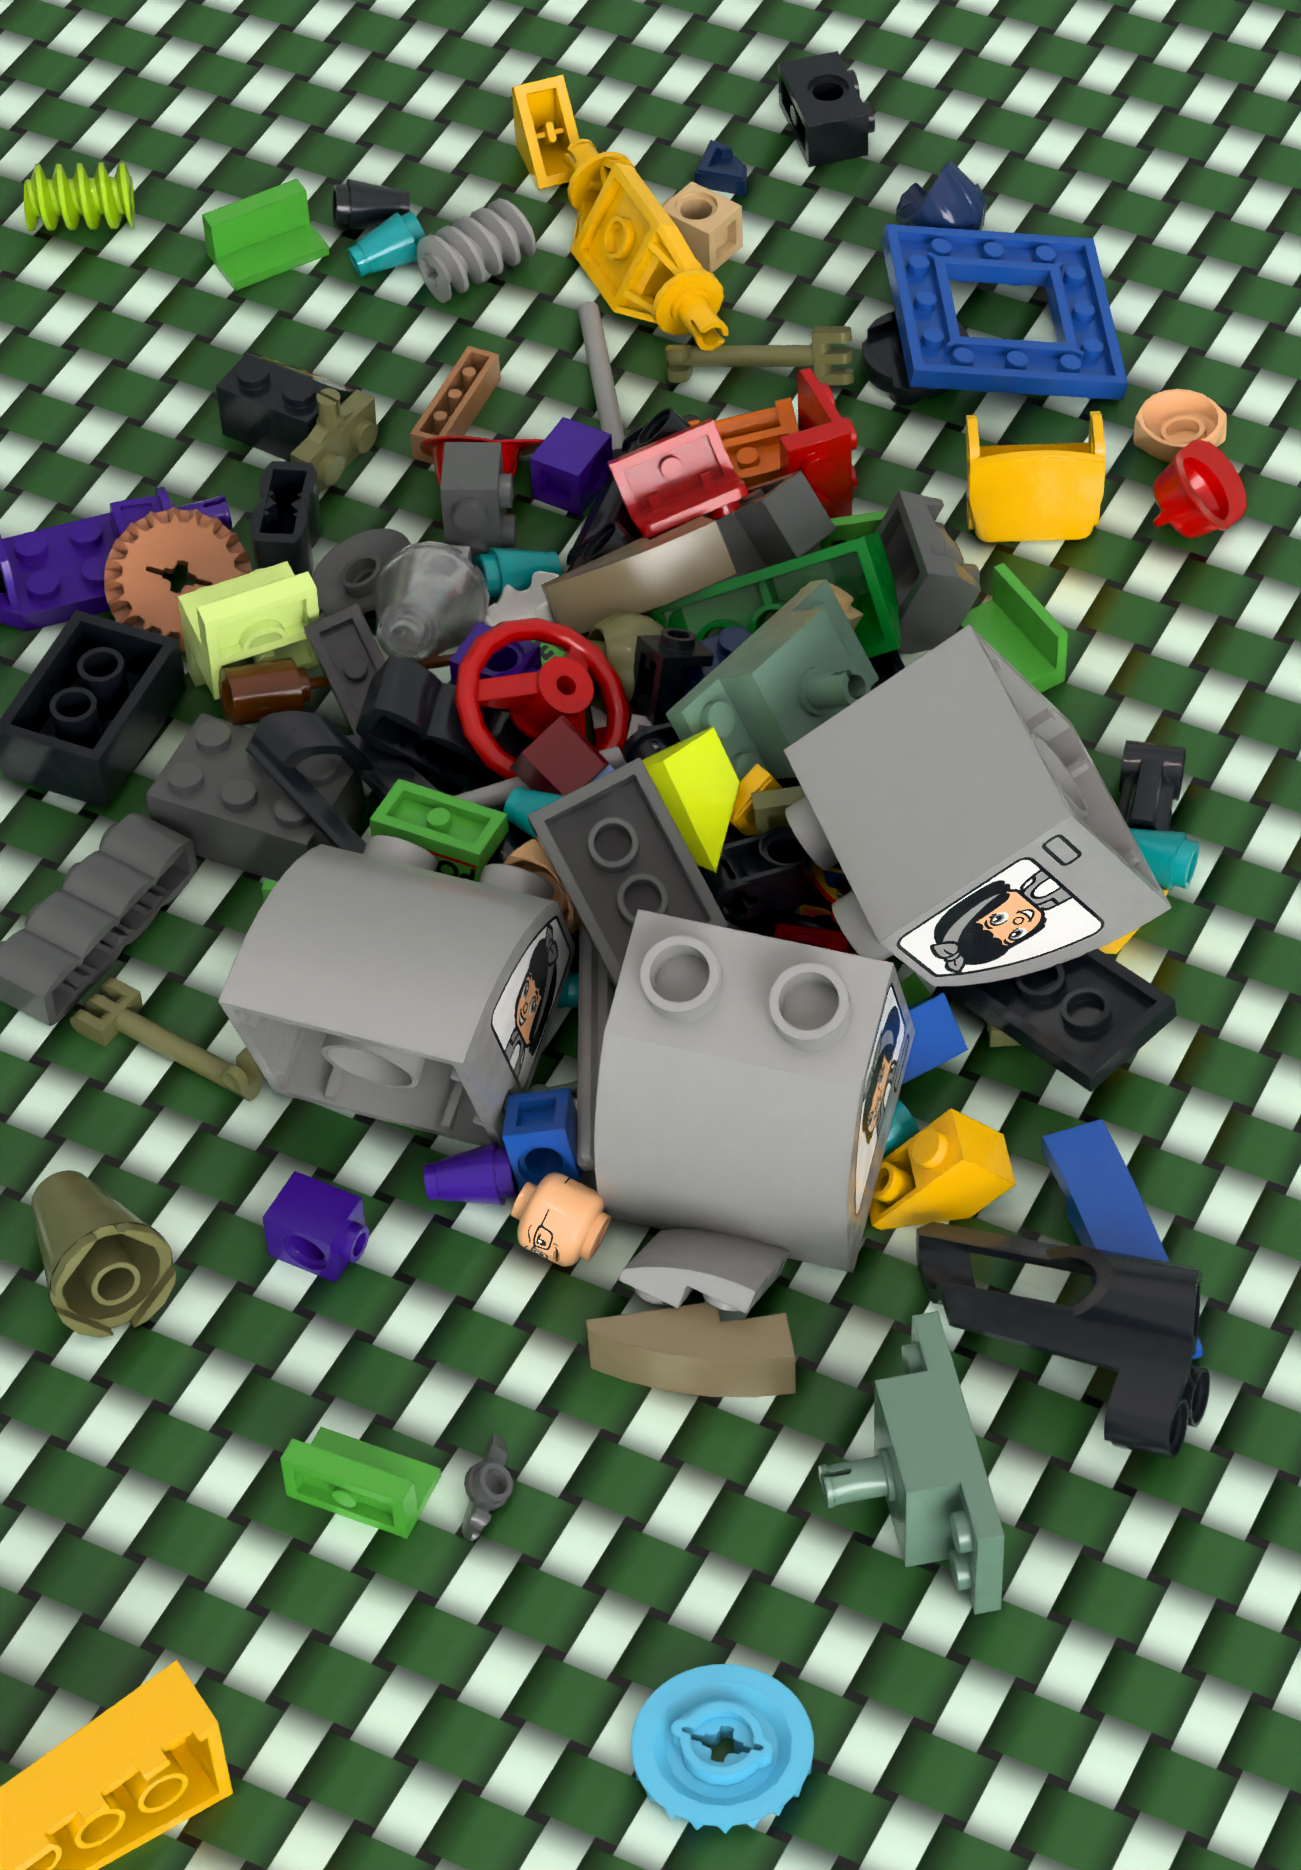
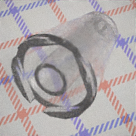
[374,541,490,661]

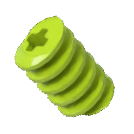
[24,162,135,231]

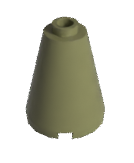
[31,1170,176,1338]

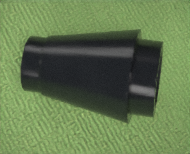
[332,179,410,232]

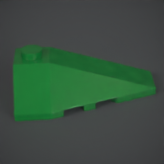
[650,532,902,658]

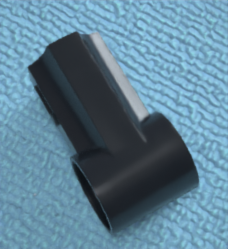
[1119,740,1186,831]

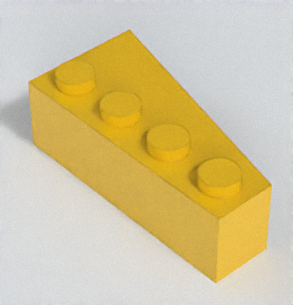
[0,1660,233,1870]

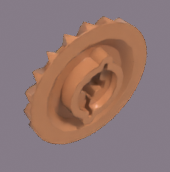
[104,506,252,654]

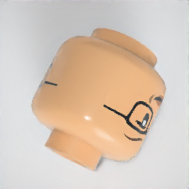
[511,1172,611,1267]

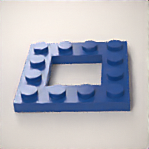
[881,224,1128,400]

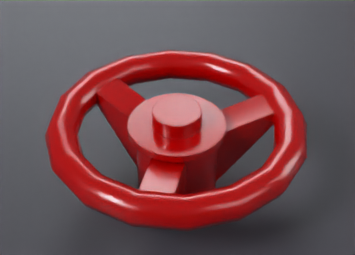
[455,618,629,780]

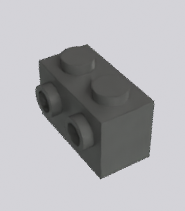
[440,442,517,571]

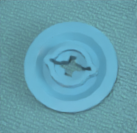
[631,1664,814,1834]

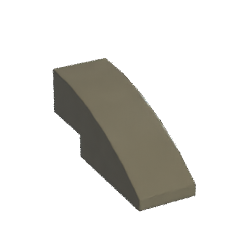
[541,516,737,634]
[586,1302,796,1397]

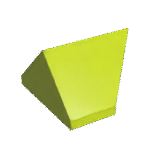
[642,726,740,873]

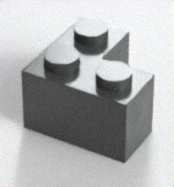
[705,471,836,584]

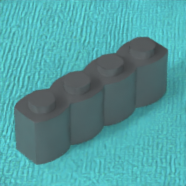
[0,812,197,1026]

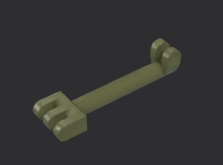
[665,326,854,385]
[70,977,263,1101]

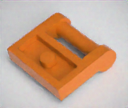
[688,397,799,488]

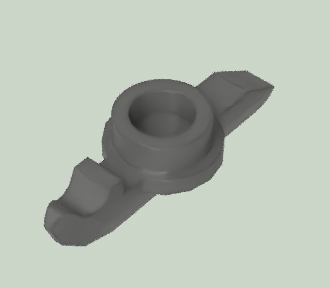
[461,1433,513,1541]

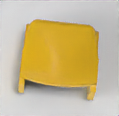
[965,411,1106,543]

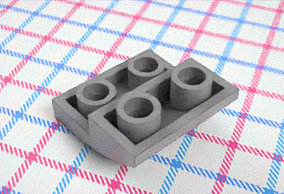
[619,1228,790,1314]

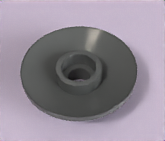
[311,528,413,616]

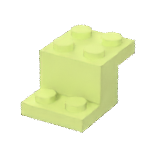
[178,561,320,700]

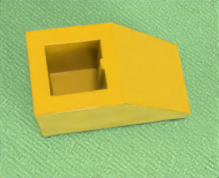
[869,1108,1016,1230]

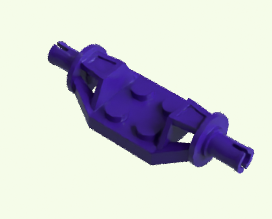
[0,487,233,631]

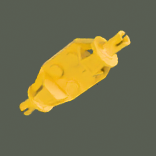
[564,139,729,351]

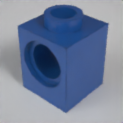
[502,1088,584,1193]

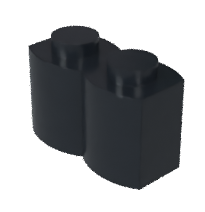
[250,461,322,576]

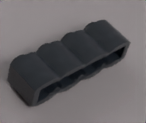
[355,656,534,792]

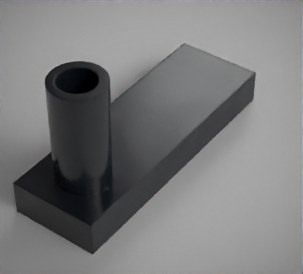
[304,603,421,772]

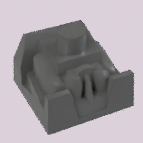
[875,490,981,654]

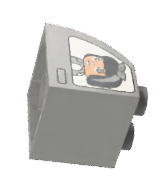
[783,624,1172,987]
[218,835,577,1147]
[594,909,915,1273]

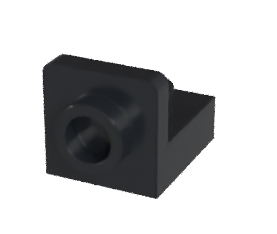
[629,628,714,724]

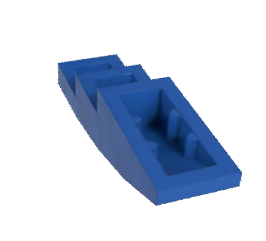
[1042,1119,1203,1359]

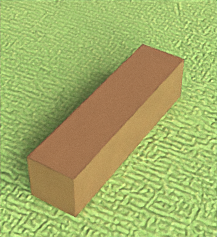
[410,346,501,464]

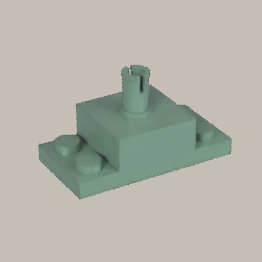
[665,579,879,781]
[818,1311,1005,1615]

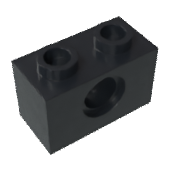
[778,51,875,167]

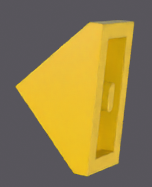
[512,75,579,190]

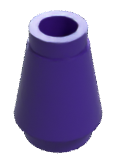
[424,1142,519,1205]

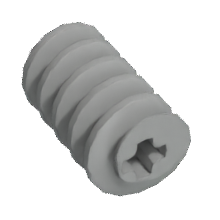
[417,198,536,303]

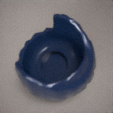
[896,161,986,231]

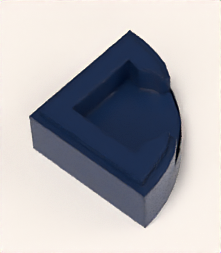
[695,140,747,196]

